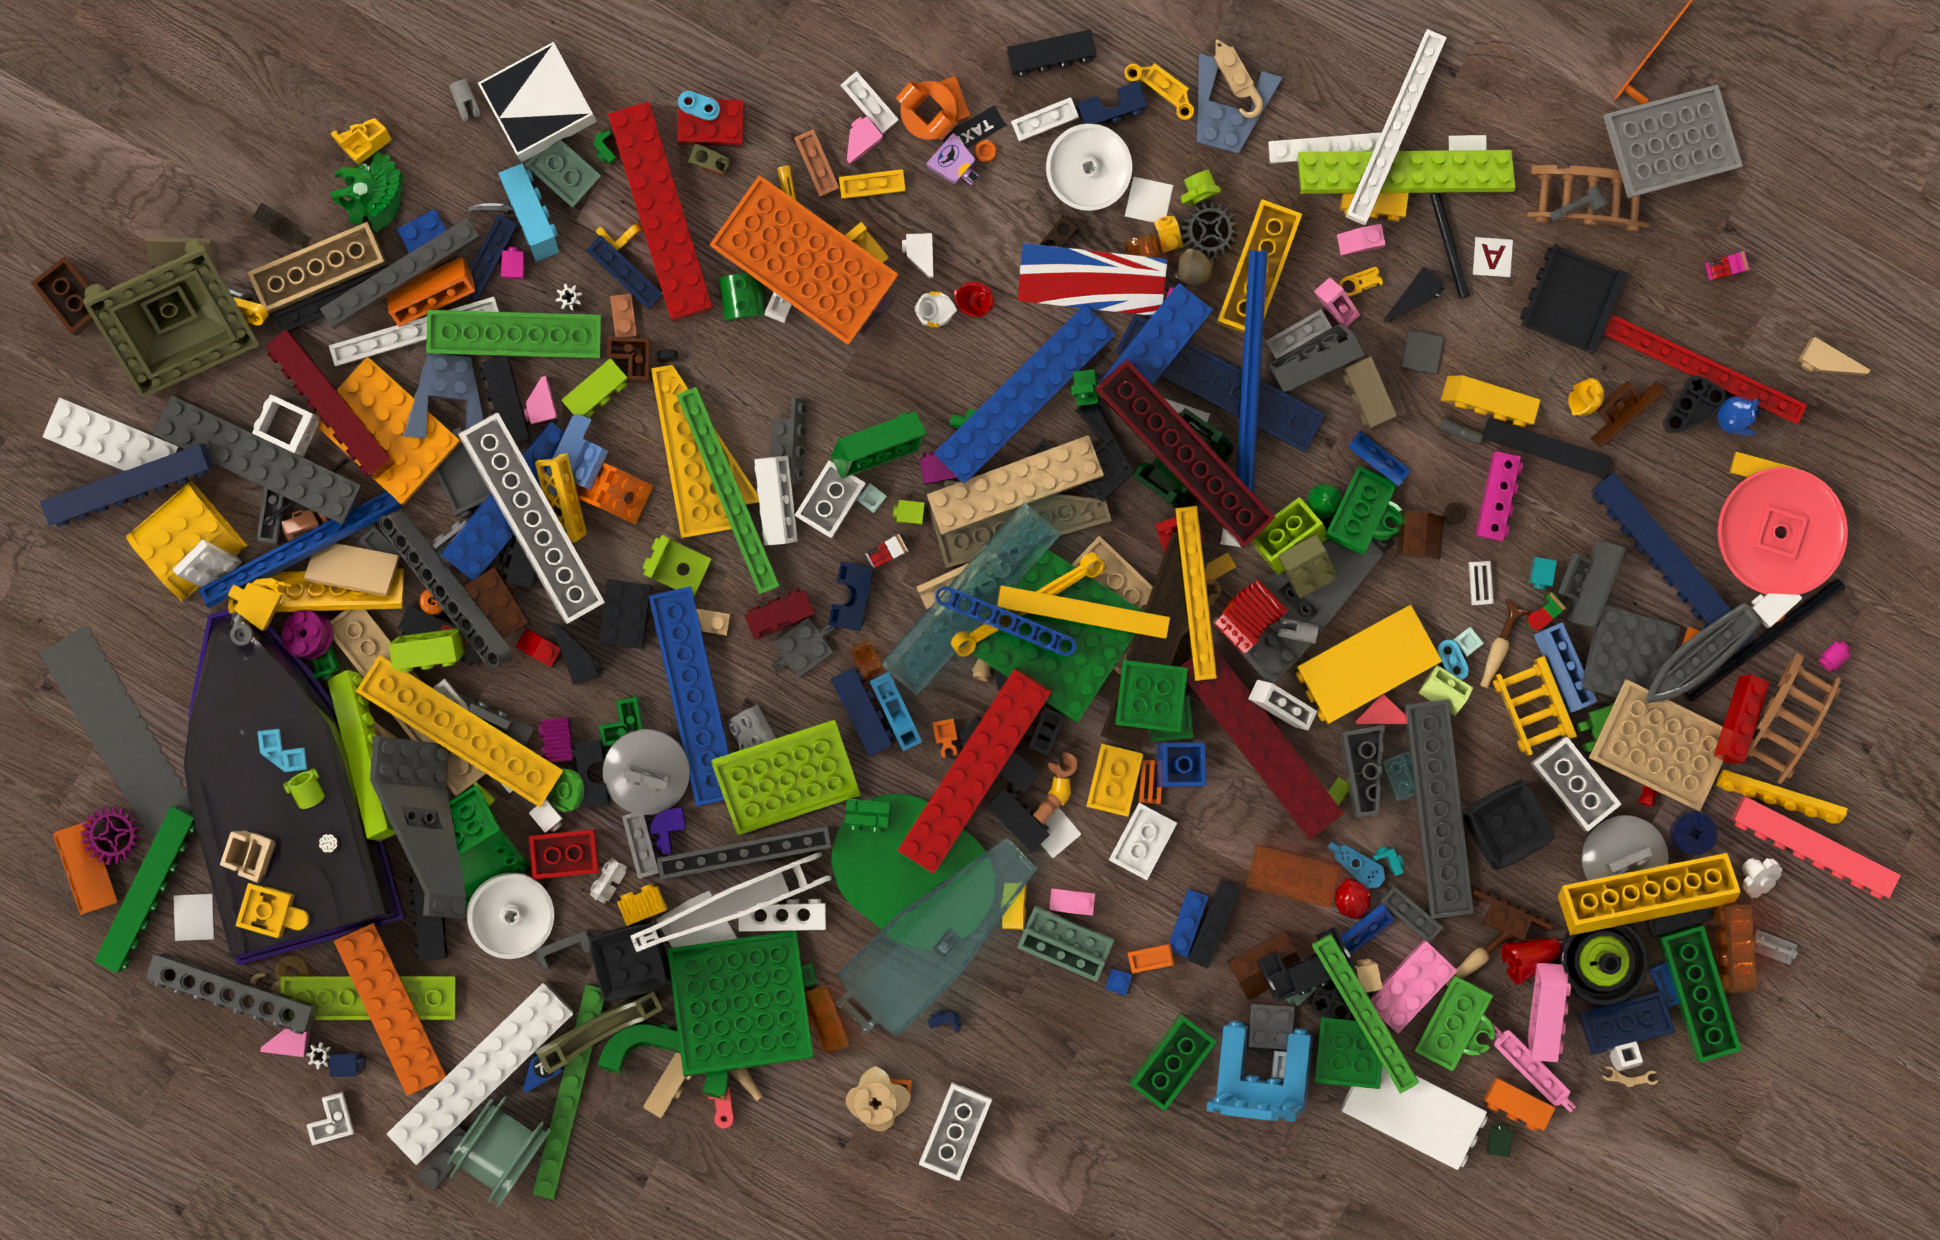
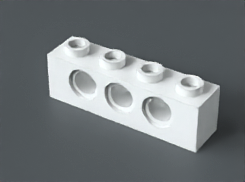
[739,899,826,931]

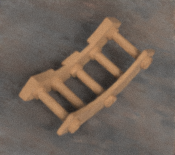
[1527,165,1649,232]
[1746,653,1841,784]

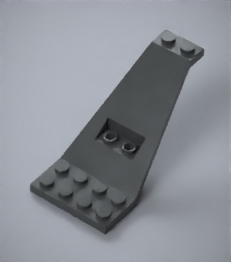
[1213,539,1395,683]
[370,736,466,919]

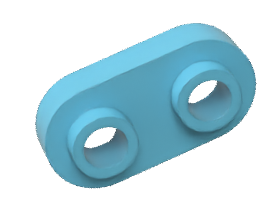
[678,91,720,121]
[1437,640,1469,680]

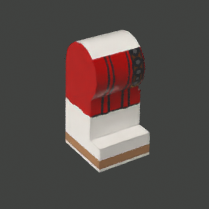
[865,534,909,569]

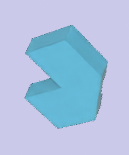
[258,729,307,772]

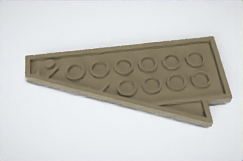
[928,480,1112,569]

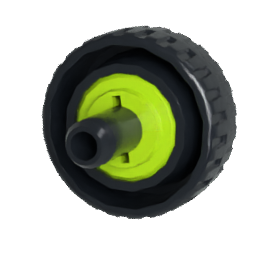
[1556,924,1649,1006]

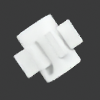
[556,284,582,311]
[306,1042,332,1069]

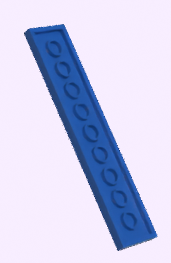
[934,304,1116,484]
[649,586,729,806]

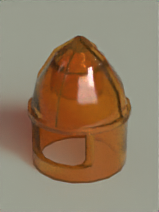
[1124,235,1161,258]

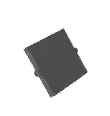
[1402,330,1444,374]

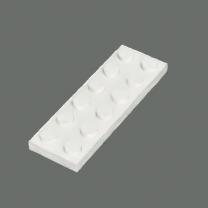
[43,398,180,471]

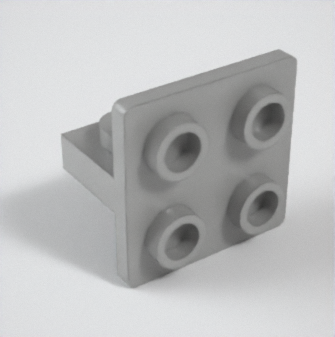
[727,704,776,750]

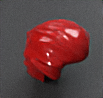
[953,281,995,318]
[1334,878,1371,920]

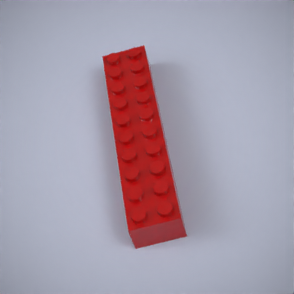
[608,101,714,322]
[897,667,1052,874]

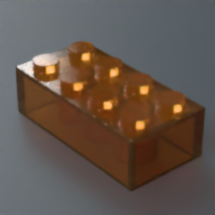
[1245,845,1341,908]
[1714,903,1757,993]

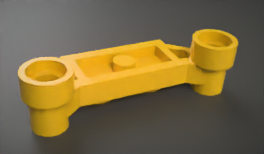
[1124,63,1194,121]

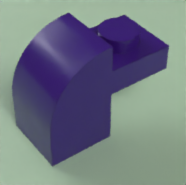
[650,807,686,854]

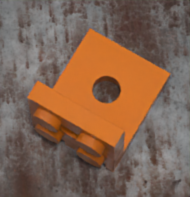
[575,462,653,525]

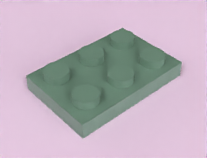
[525,139,602,208]

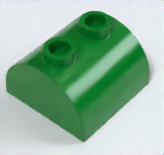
[718,273,766,322]

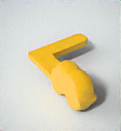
[596,222,643,251]

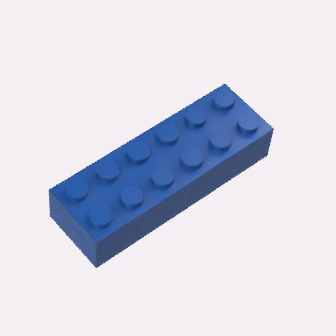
[1098,283,1214,386]

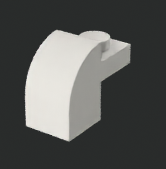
[1609,1042,1643,1071]

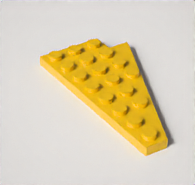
[651,365,759,538]

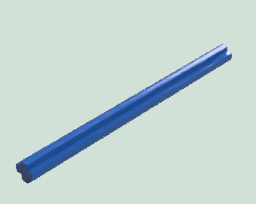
[1236,250,1268,493]

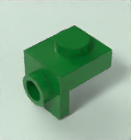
[593,130,617,165]
[312,646,340,681]

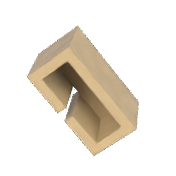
[1353,958,1383,993]

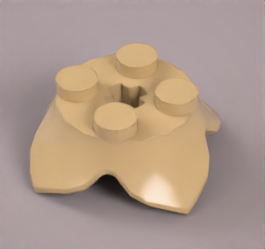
[845,1066,911,1131]

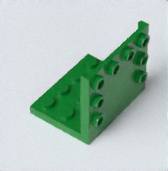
[426,785,531,910]

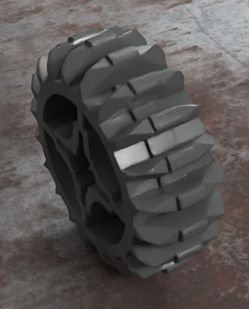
[1181,201,1239,259]

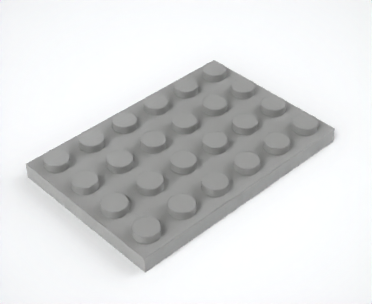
[1603,84,1743,198]

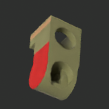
[688,143,731,176]

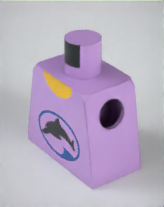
[926,133,979,185]

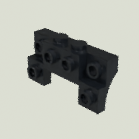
[1257,927,1356,1002]

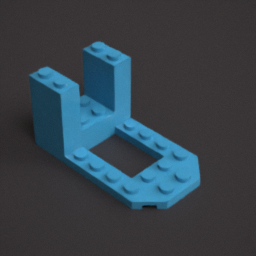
[1206,1021,1314,1121]

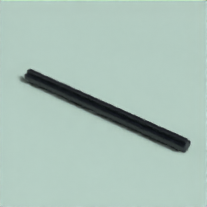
[1685,579,1845,701]

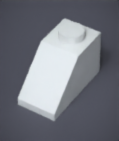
[902,233,934,279]
[1751,593,1802,628]

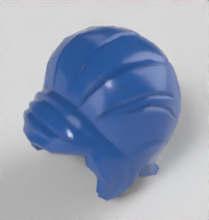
[1717,396,1760,437]

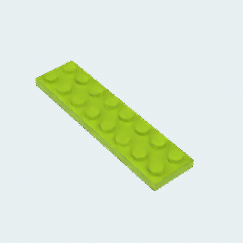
[280,976,456,1020]

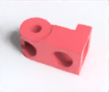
[708,1085,734,1128]

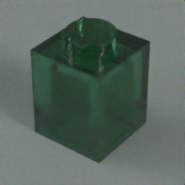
[1486,1123,1513,1157]

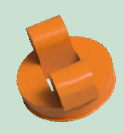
[896,81,960,140]

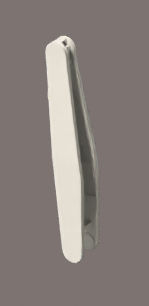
[630,851,832,952]

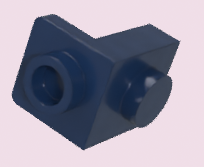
[928,1010,962,1032]

